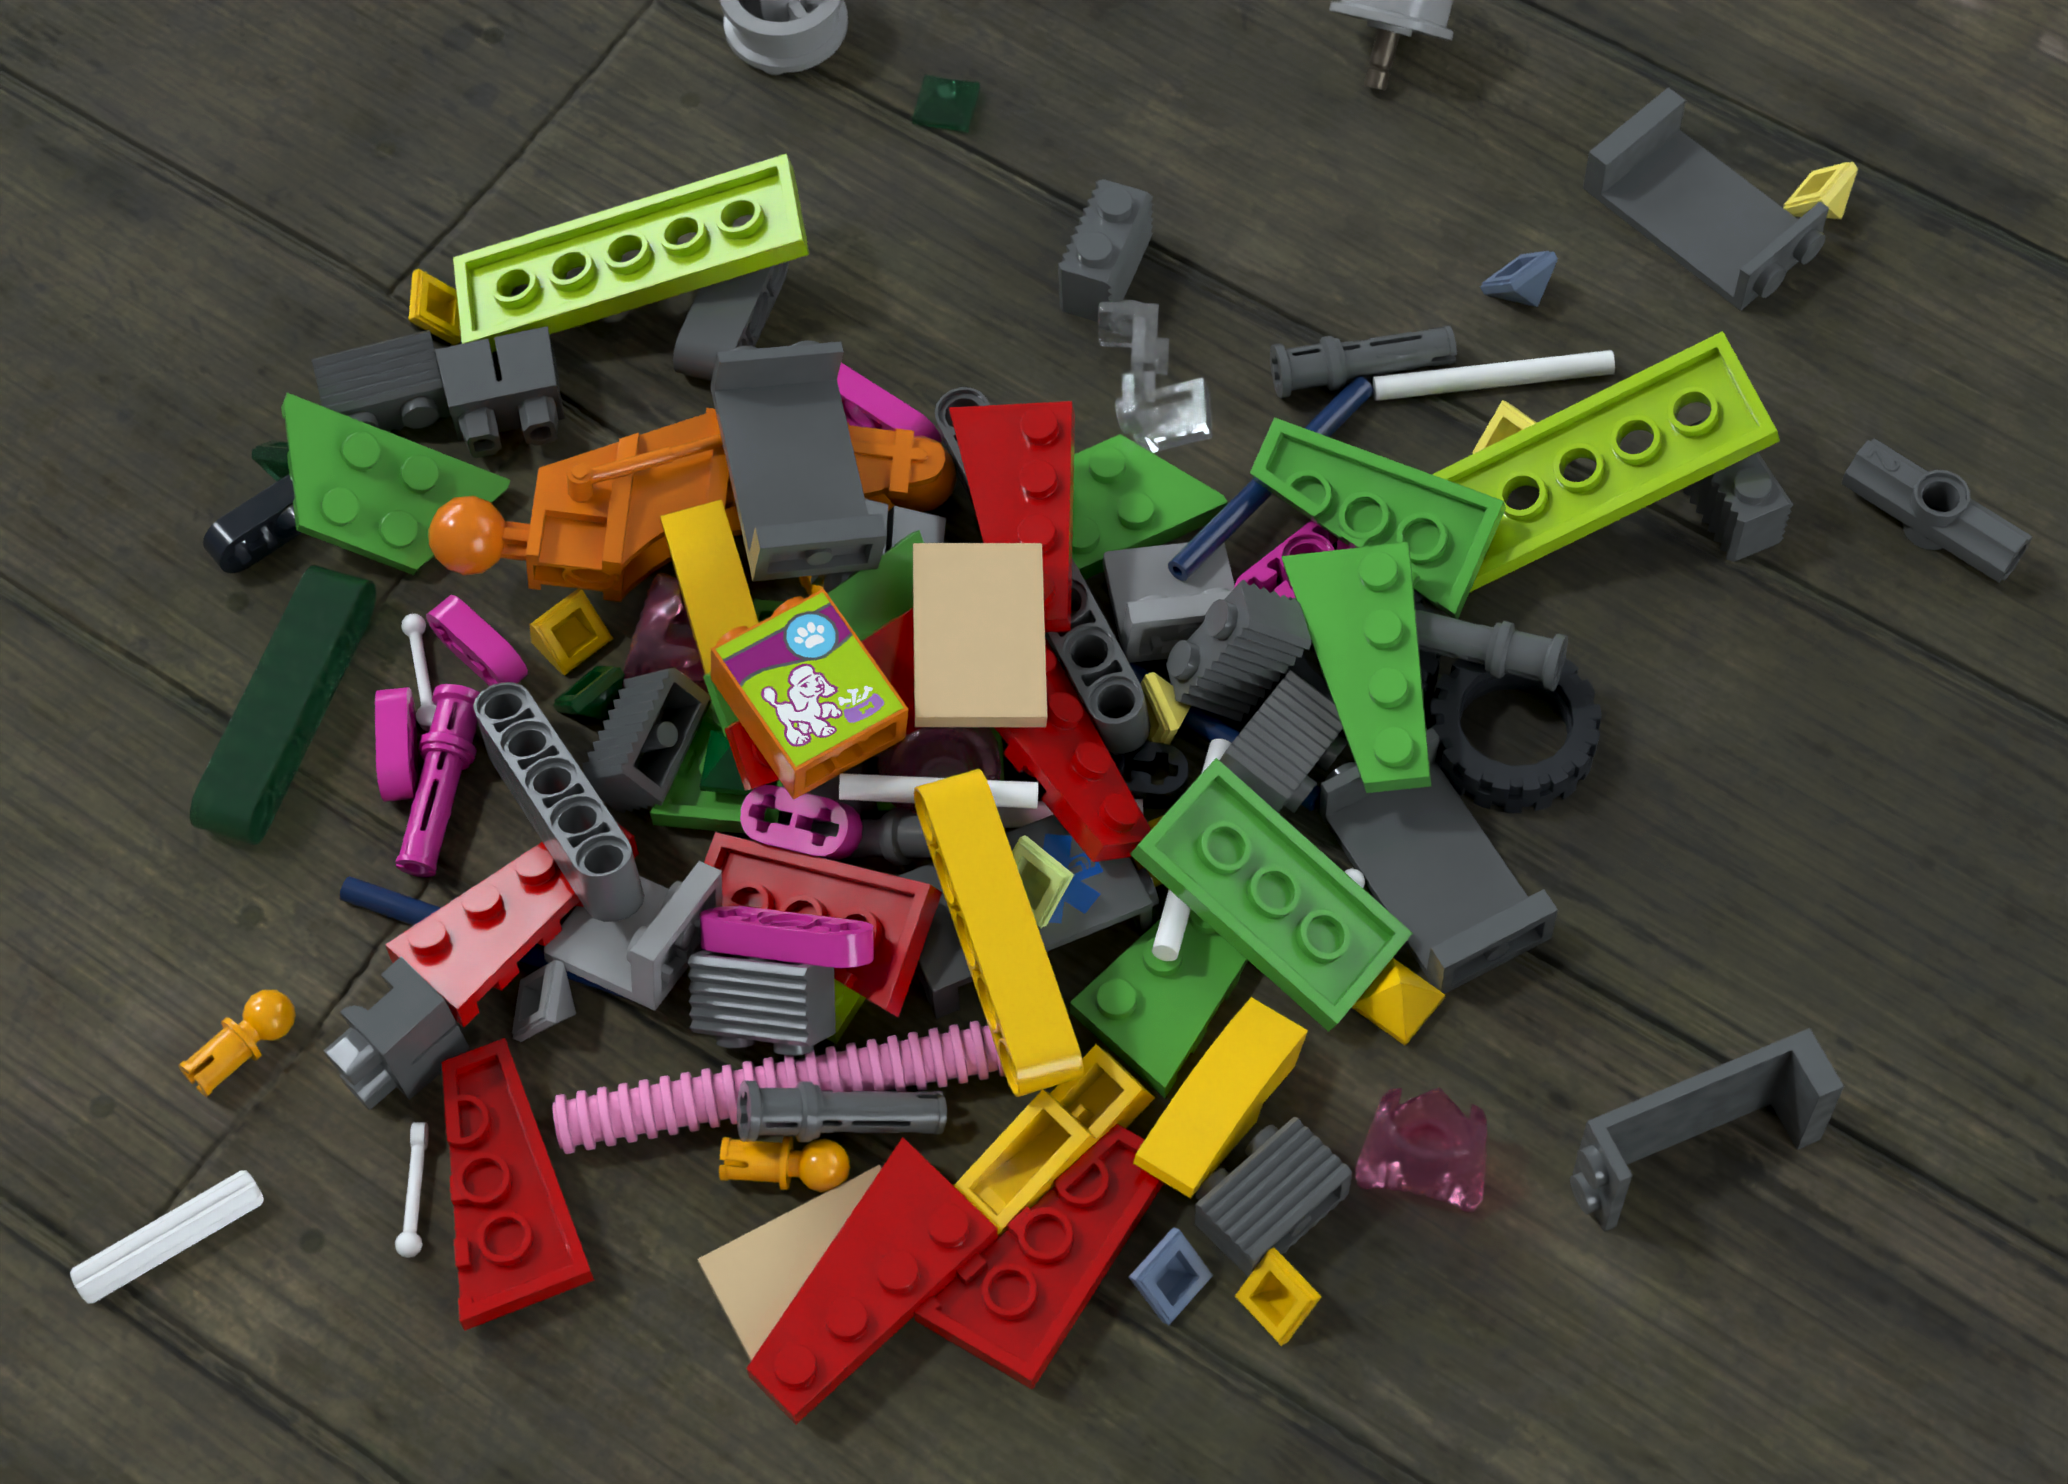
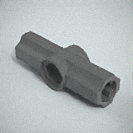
[1841,438,2032,583]

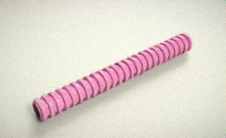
[553,1021,1005,1154]

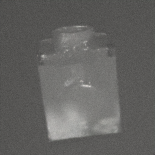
[1098,300,1169,398]
[1115,371,1212,453]

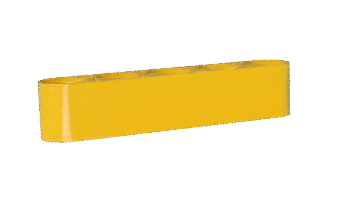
[913,769,1084,1097]

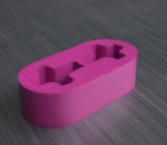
[426,595,528,686]
[375,687,418,802]
[740,785,863,860]

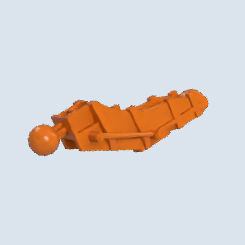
[428,408,957,602]

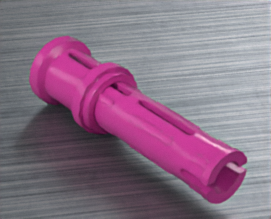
[395,684,481,877]

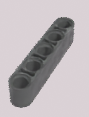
[473,682,644,922]

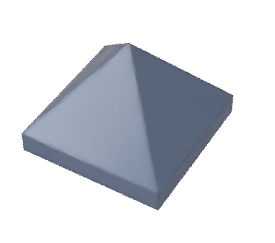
[1480,251,1558,307]
[1129,1227,1213,1325]

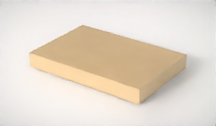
[913,543,1047,727]
[698,1165,881,1362]

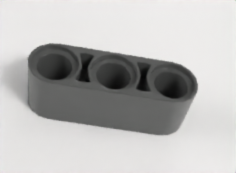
[673,261,789,382]

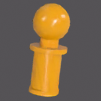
[179,990,296,1097]
[719,1136,850,1192]

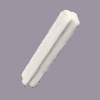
[70,1170,264,1303]

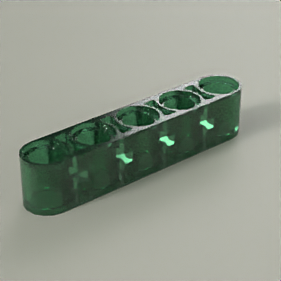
[190,565,376,845]

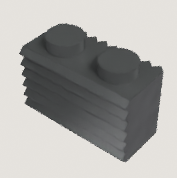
[1058,179,1153,325]
[312,330,451,432]
[1683,417,1793,562]
[1166,580,1311,722]
[582,667,712,813]
[1219,670,1348,814]
[688,949,836,1055]
[1195,1117,1352,1277]

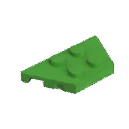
[281,393,511,575]
[1072,434,1228,580]

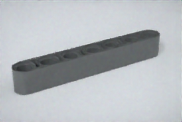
[935,387,1151,754]

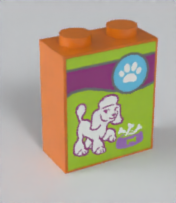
[711,589,908,800]

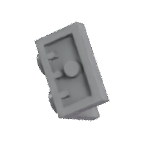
[1102,542,1235,663]
[544,861,723,1011]

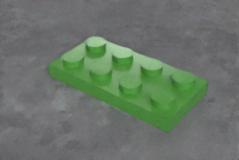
[1130,758,1413,1032]

